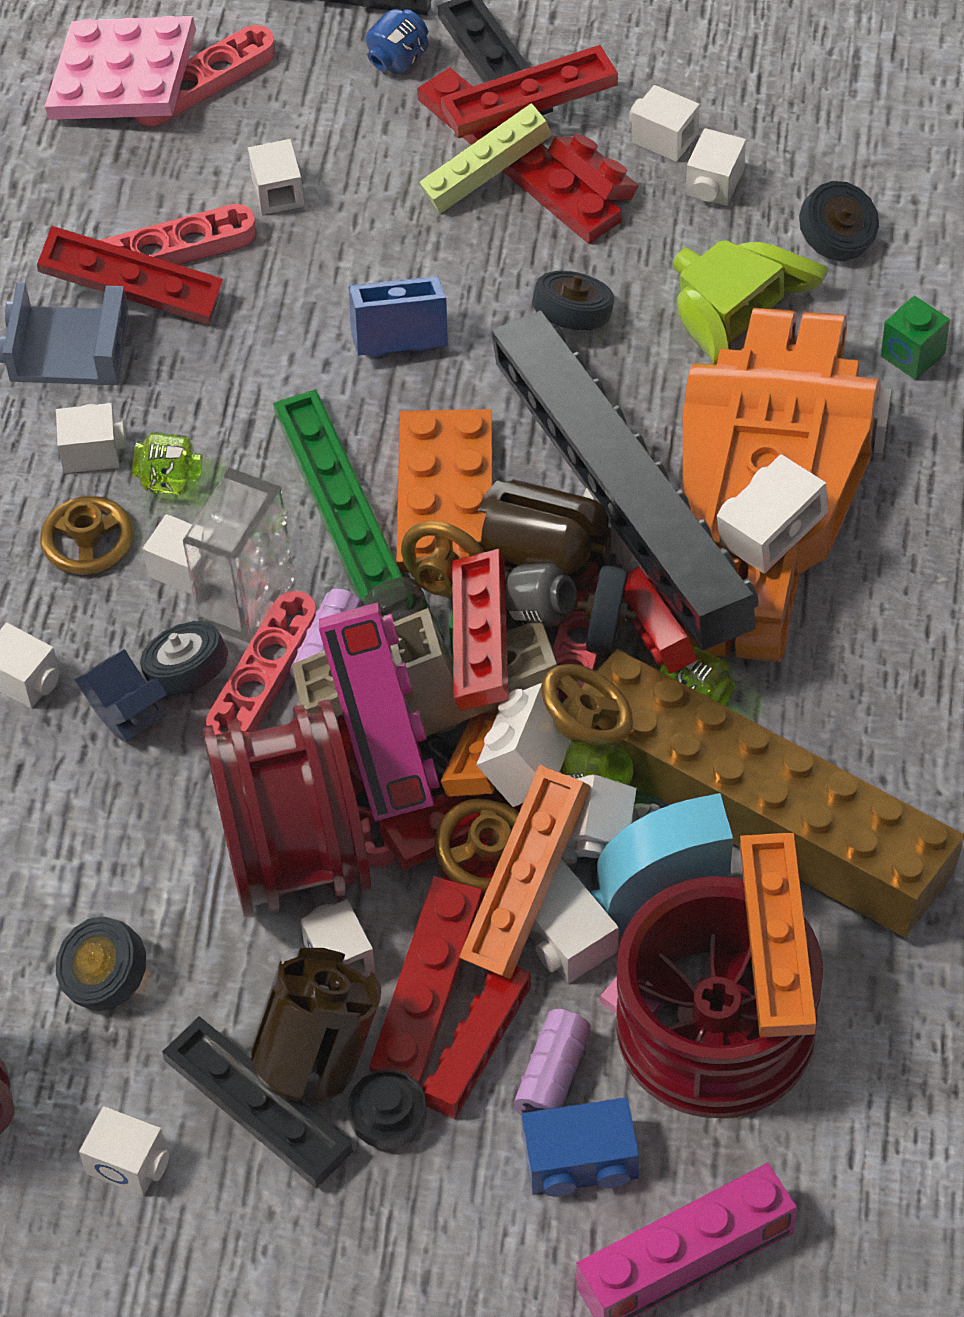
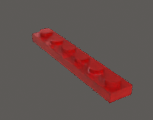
[417,67,622,244]

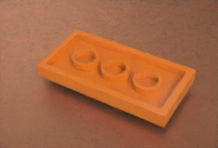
[396,409,492,573]

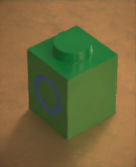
[881,295,950,380]

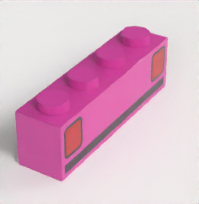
[318,602,440,821]
[576,1163,797,1317]

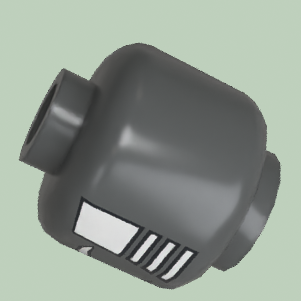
[505,563,577,627]

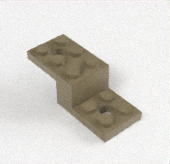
[292,608,558,736]

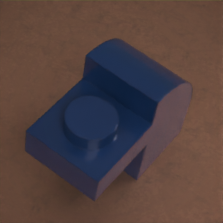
[74,649,167,742]

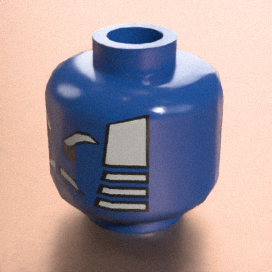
[365,9,429,73]

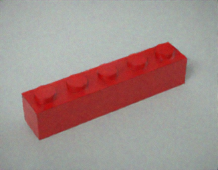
[623,567,698,674]
[423,966,531,1120]

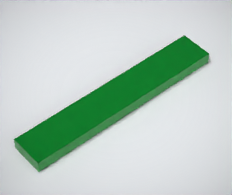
[273,389,413,616]

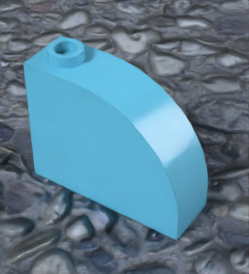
[589,793,733,936]

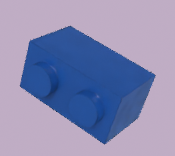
[349,276,448,357]
[521,1097,639,1197]

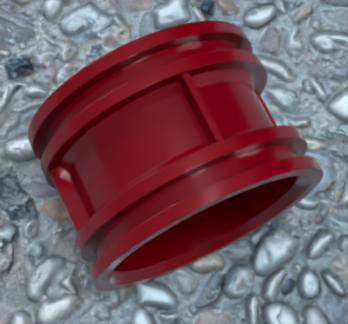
[202,699,371,919]
[616,876,823,1118]

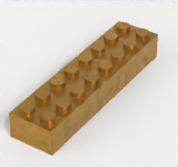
[568,649,964,938]

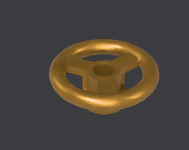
[40,496,134,575]
[401,521,484,599]
[541,664,633,746]
[435,798,519,894]

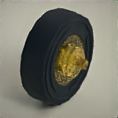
[56,916,146,1011]

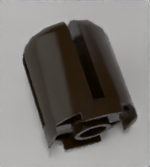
[477,479,611,591]
[251,948,381,1103]

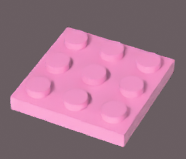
[45,16,196,120]

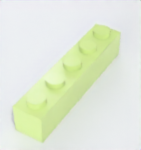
[419,103,552,214]

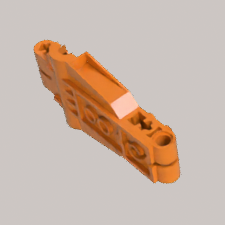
[682,308,881,663]

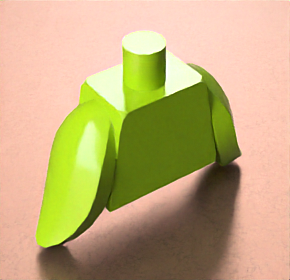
[673,240,829,365]

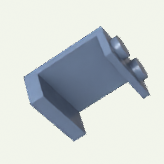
[0,282,129,385]

